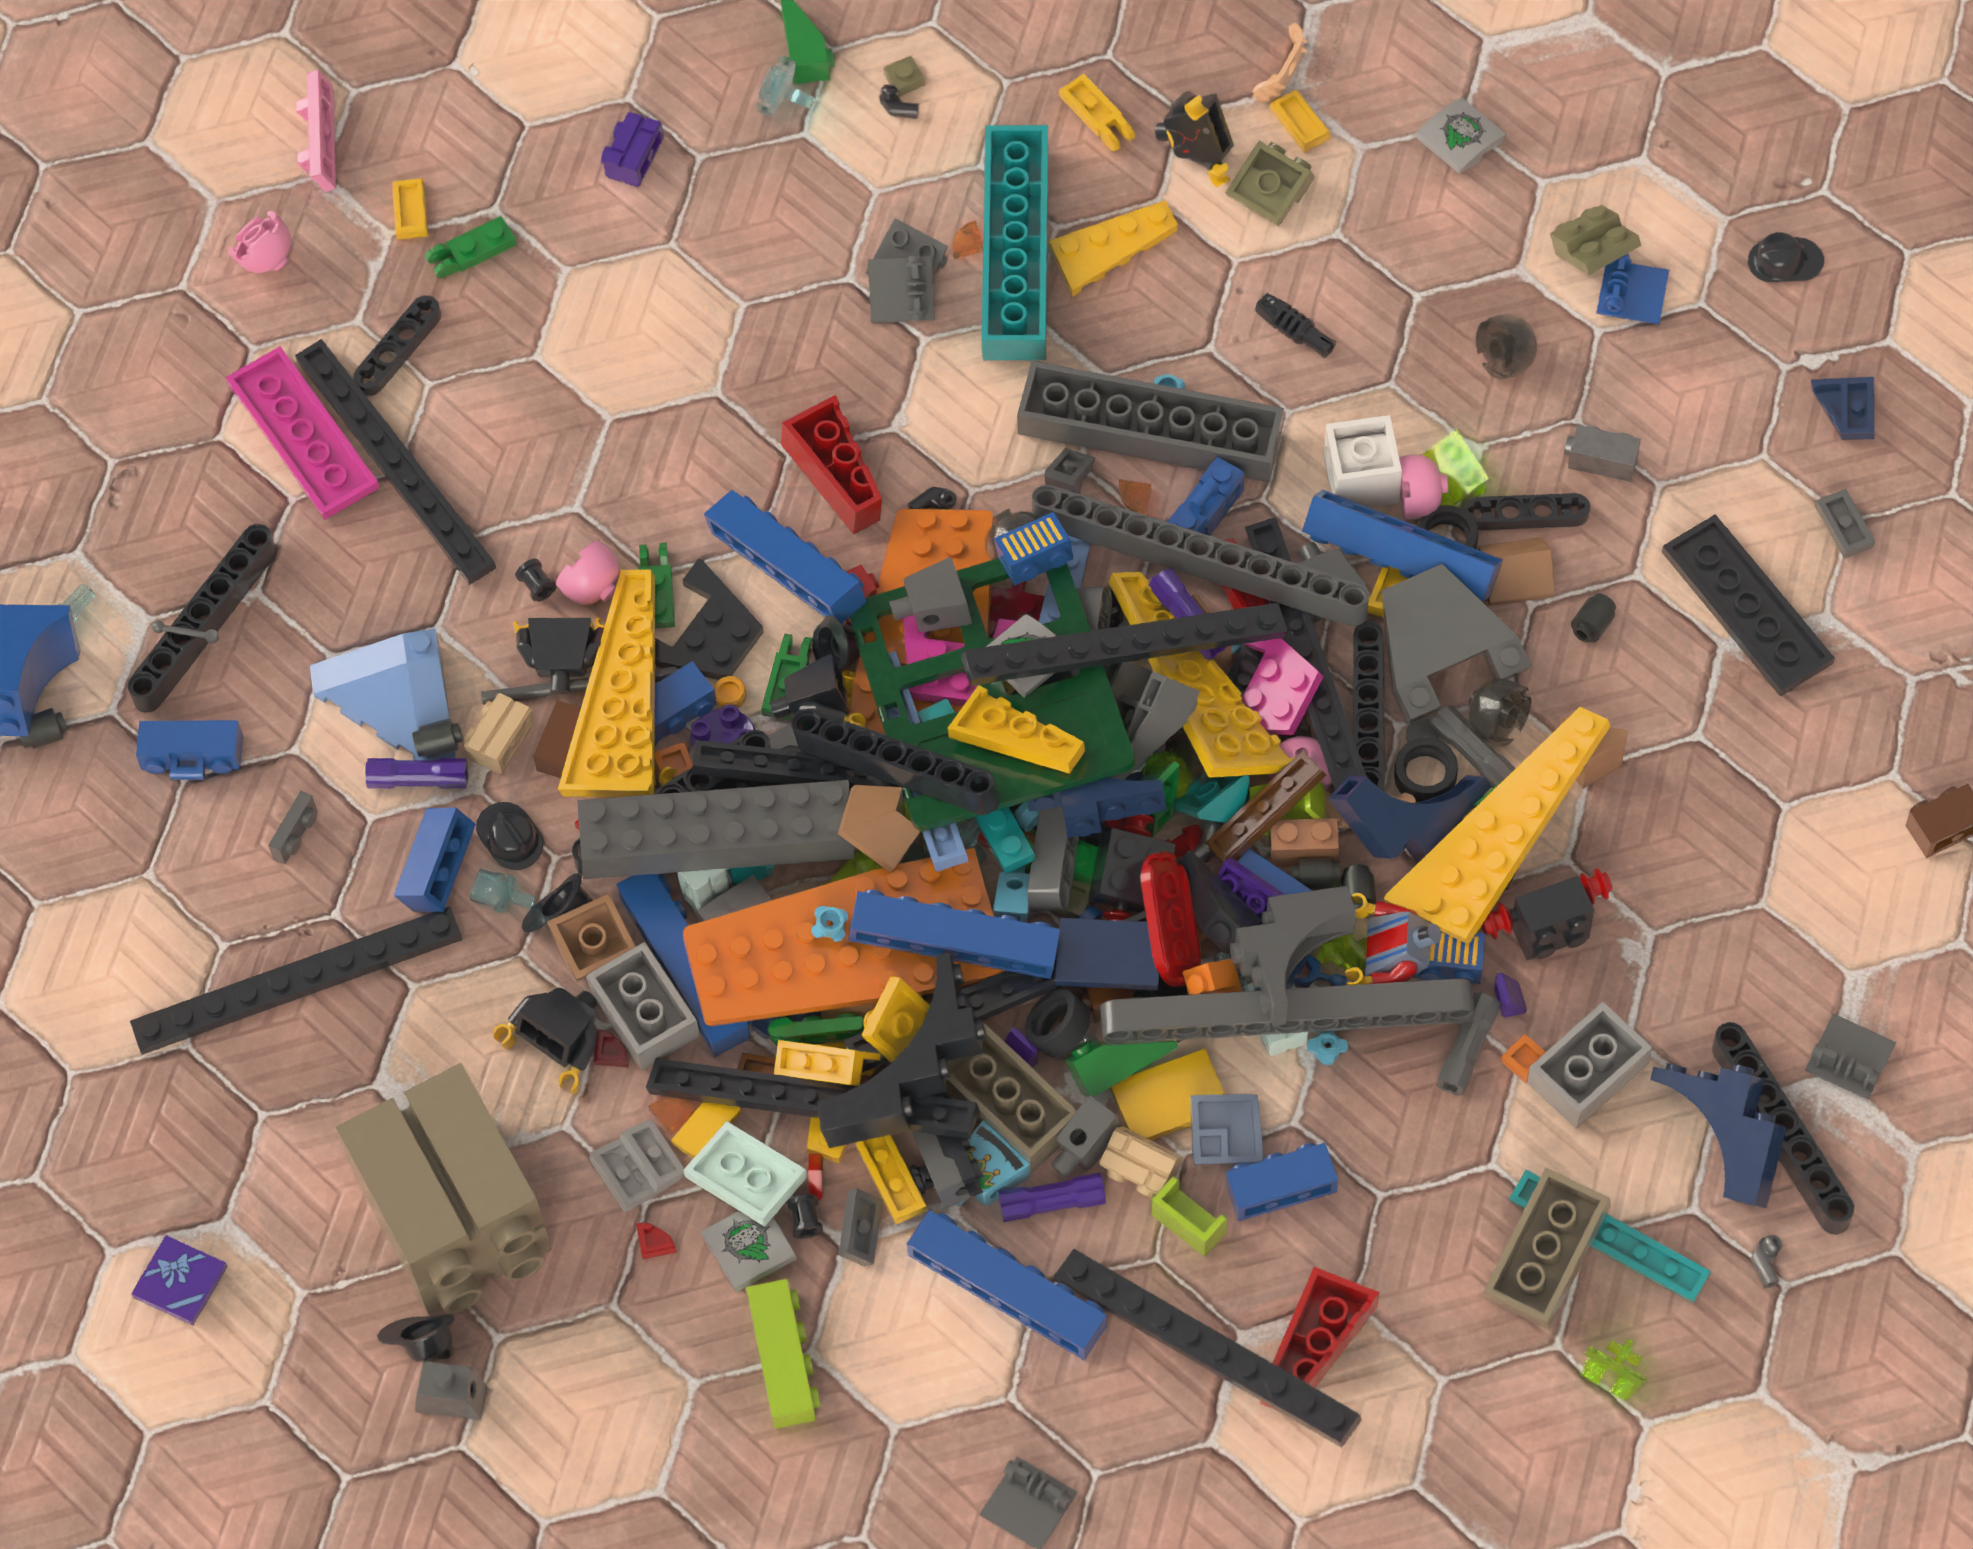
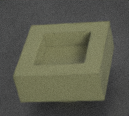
[884,56,925,97]
[1053,880,1091,919]

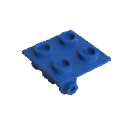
[1596,254,1669,325]

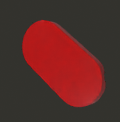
[1141,851,1201,988]

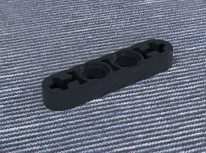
[353,296,441,396]
[1464,493,1590,530]

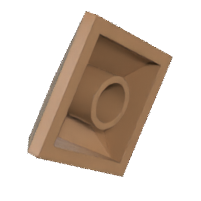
[838,785,920,872]

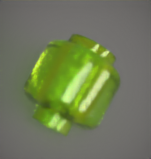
[1143,750,1193,799]

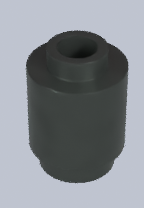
[1571,593,1616,642]
[20,708,68,749]
[412,718,463,758]
[1292,857,1341,891]
[1341,864,1377,909]

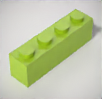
[746,1279,820,1429]

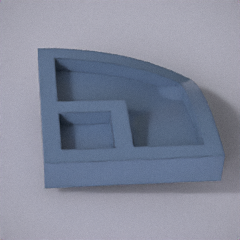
[1190,1094,1263,1165]

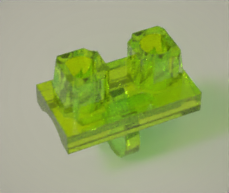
[1317,924,1367,971]
[1581,1338,1648,1402]

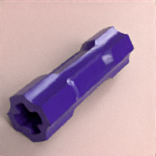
[1149,569,1226,660]
[365,758,469,789]
[998,1173,1106,1222]

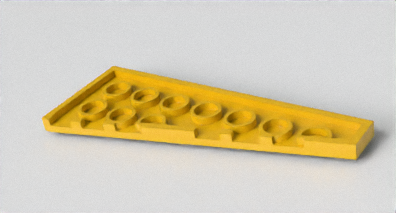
[558,570,655,797]
[1108,572,1295,778]
[1384,707,1611,945]

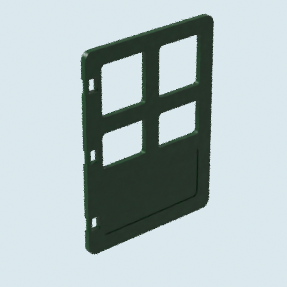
[849,558,1135,831]

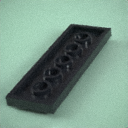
[1662,514,1835,696]

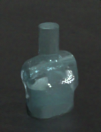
[470,868,535,913]

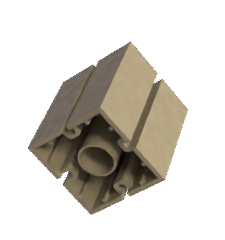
[335,1063,552,1314]

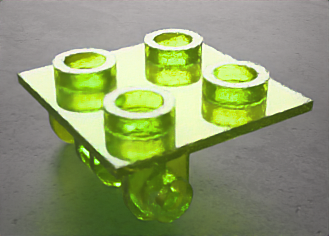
[1422,429,1490,506]

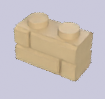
[463,693,535,774]
[1099,1126,1183,1198]

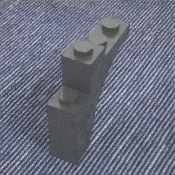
[1230,886,1356,1026]

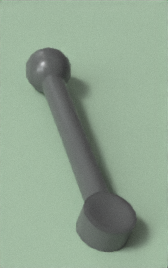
[152,620,219,644]

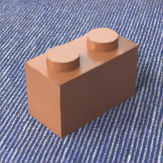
[1269,818,1339,867]

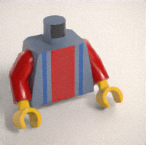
[1345,893,1441,985]

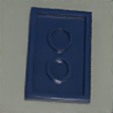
[1055,918,1159,990]

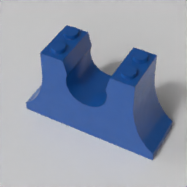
[0,604,80,736]

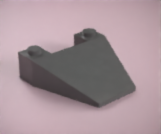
[1381,564,1532,724]
[1104,661,1200,780]

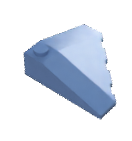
[310,628,456,760]

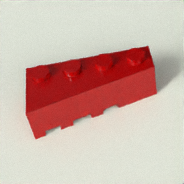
[781,394,882,535]
[1260,1267,1380,1410]

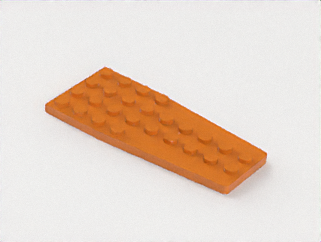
[848,509,994,735]
[683,848,1005,1026]

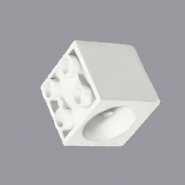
[1324,415,1402,508]

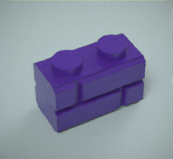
[601,112,664,187]

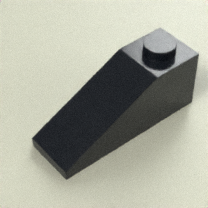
[1177,850,1262,954]

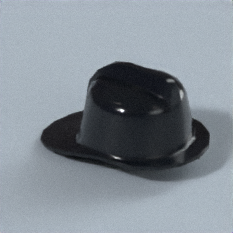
[1748,232,1824,282]
[812,615,860,671]
[476,802,543,870]
[521,873,593,933]
[377,1314,454,1362]

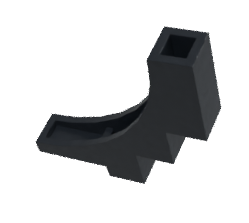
[817,952,986,1148]

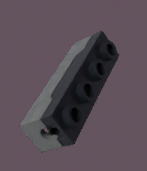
[912,1091,984,1209]

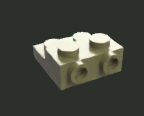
[1225,140,1315,227]
[1550,205,1641,275]

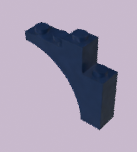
[1328,775,1492,863]
[1027,777,1166,838]
[1650,1063,1786,1209]

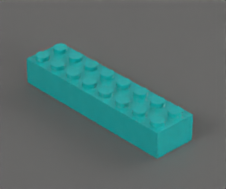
[981,125,1049,360]

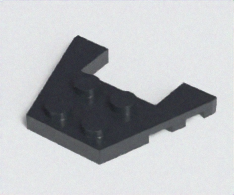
[655,558,764,680]

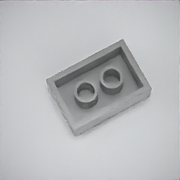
[586,942,700,1071]
[1527,1002,1652,1129]

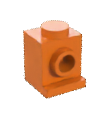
[1182,959,1242,995]

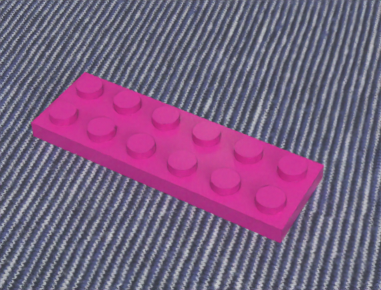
[226,346,380,520]

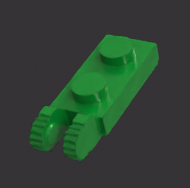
[425,215,517,278]
[638,542,675,629]
[761,633,812,721]
[767,1013,865,1046]

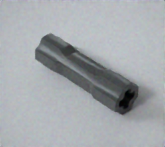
[1430,705,1516,788]
[1436,992,1501,1095]

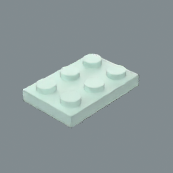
[683,1121,808,1227]

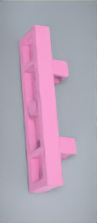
[296,70,336,192]

